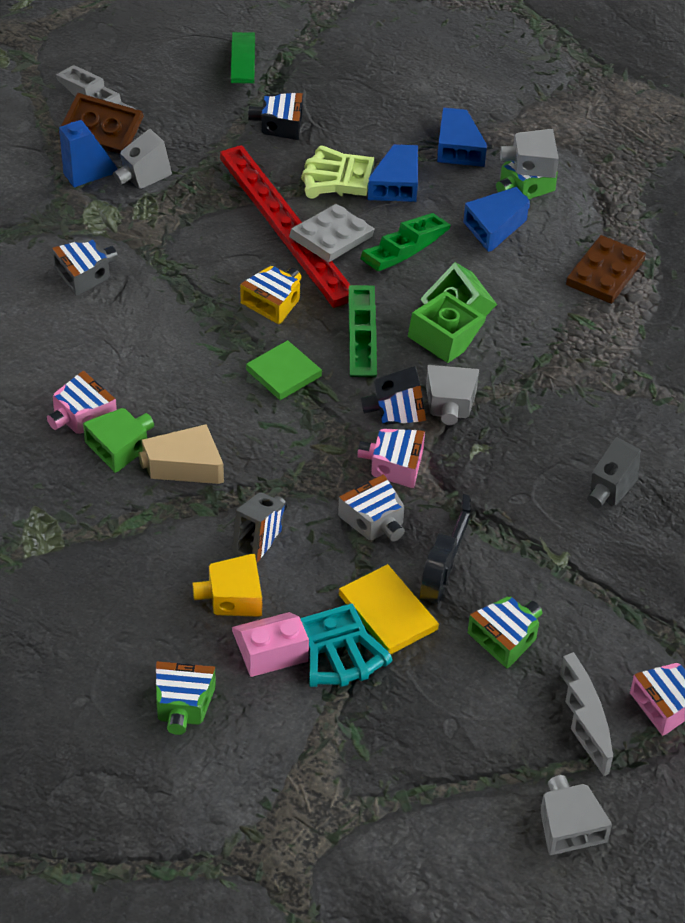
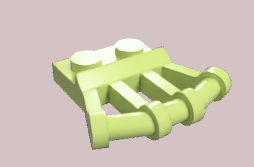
[301,146,374,198]

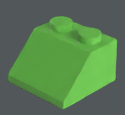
[420,262,497,316]
[408,291,486,363]

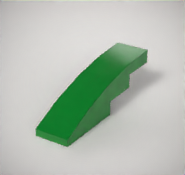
[231,32,255,83]
[360,213,451,272]
[348,285,377,377]

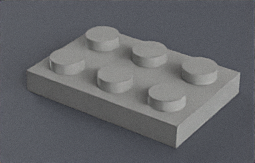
[289,204,375,263]

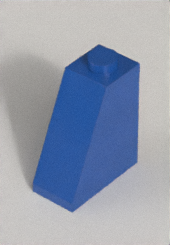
[437,108,487,167]
[59,120,118,187]
[368,144,418,202]
[463,187,530,252]

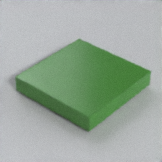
[246,340,322,400]

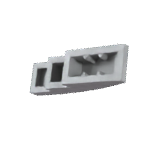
[56,65,135,109]
[560,652,613,776]

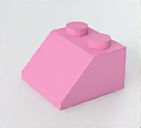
[232,612,309,677]

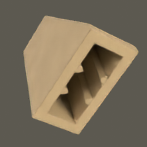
[138,425,224,484]

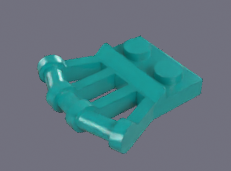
[300,603,392,687]

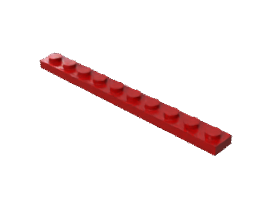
[220,145,350,308]

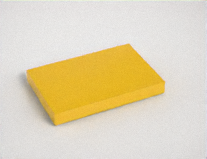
[339,564,439,655]

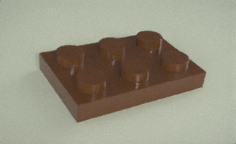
[58,93,144,154]
[566,235,646,304]

